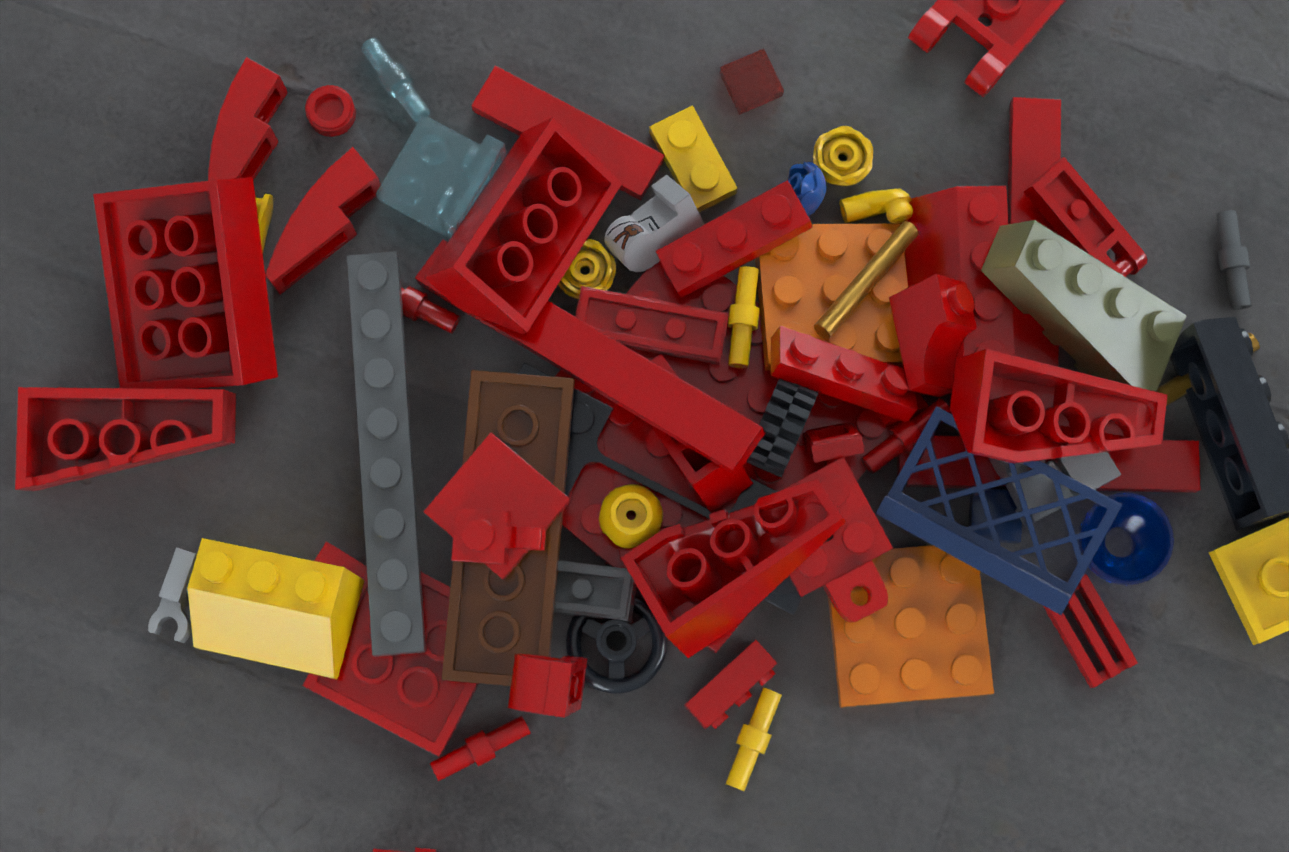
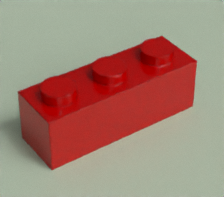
[684,640,777,730]

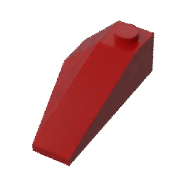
[621,479,846,658]

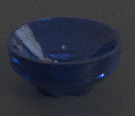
[1079,493,1174,585]

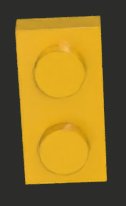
[649,105,738,212]

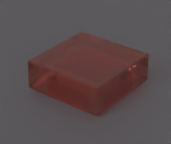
[719,48,784,115]

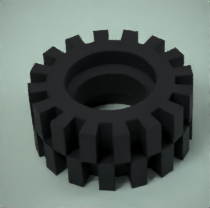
[746,378,818,477]

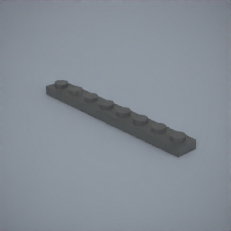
[347,251,426,657]

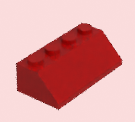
[424,117,623,334]
[901,186,1015,394]

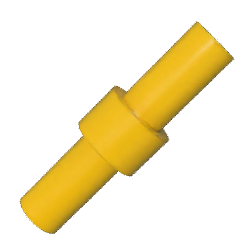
[728,266,760,368]
[725,687,782,791]

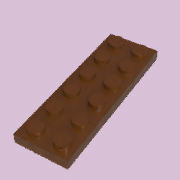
[442,370,575,686]

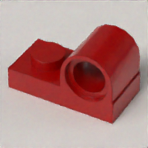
[508,654,588,718]

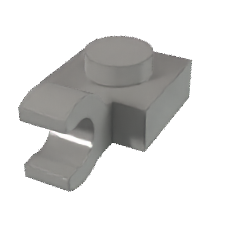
[148,547,197,643]

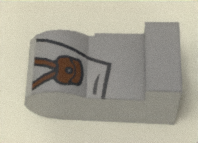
[604,175,705,272]

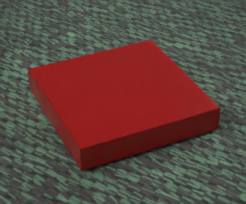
[423,432,571,580]

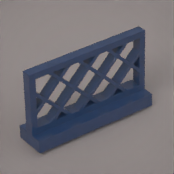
[875,406,1122,615]

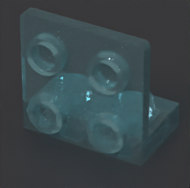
[376,116,507,239]

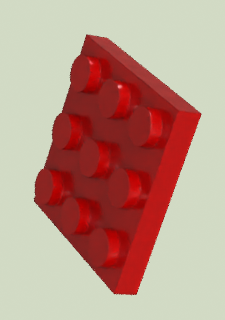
[302,566,479,757]

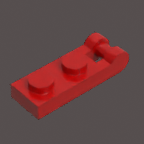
[1023,157,1148,277]

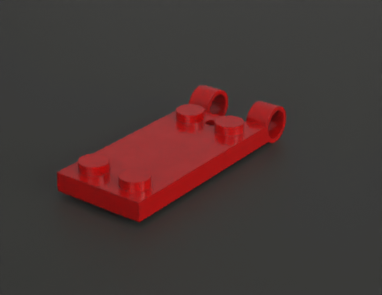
[908,0,1067,98]

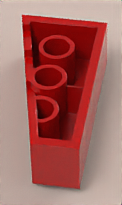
[15,387,236,491]

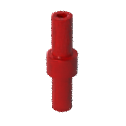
[401,286,461,334]
[861,398,952,474]
[429,715,531,782]

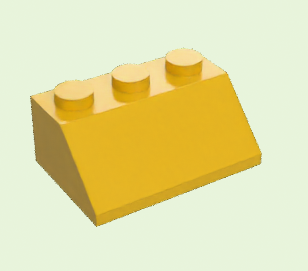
[187,538,364,680]

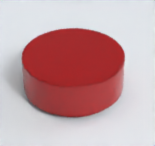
[305,85,356,137]

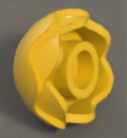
[813,126,873,186]
[558,239,616,300]
[599,484,663,548]

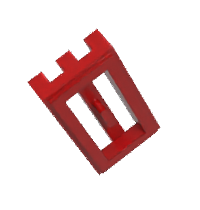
[1043,574,1138,688]

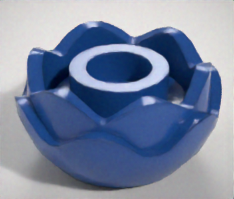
[780,161,827,216]

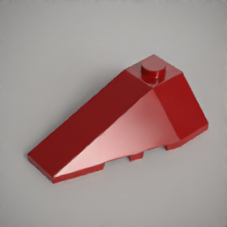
[950,349,1168,464]

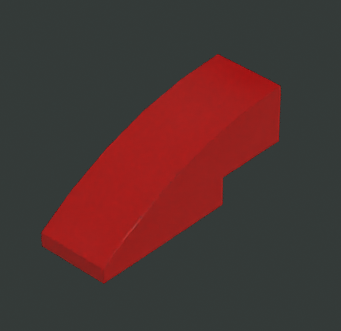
[208,57,288,181]
[265,147,383,295]

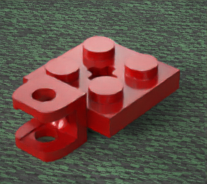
[753,457,893,623]

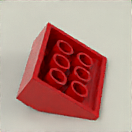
[93,177,278,389]

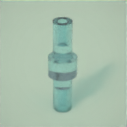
[361,38,430,123]

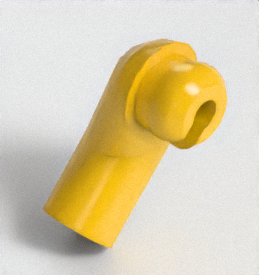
[839,188,913,224]

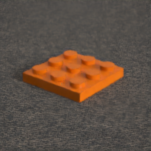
[755,223,908,371]
[828,545,994,708]

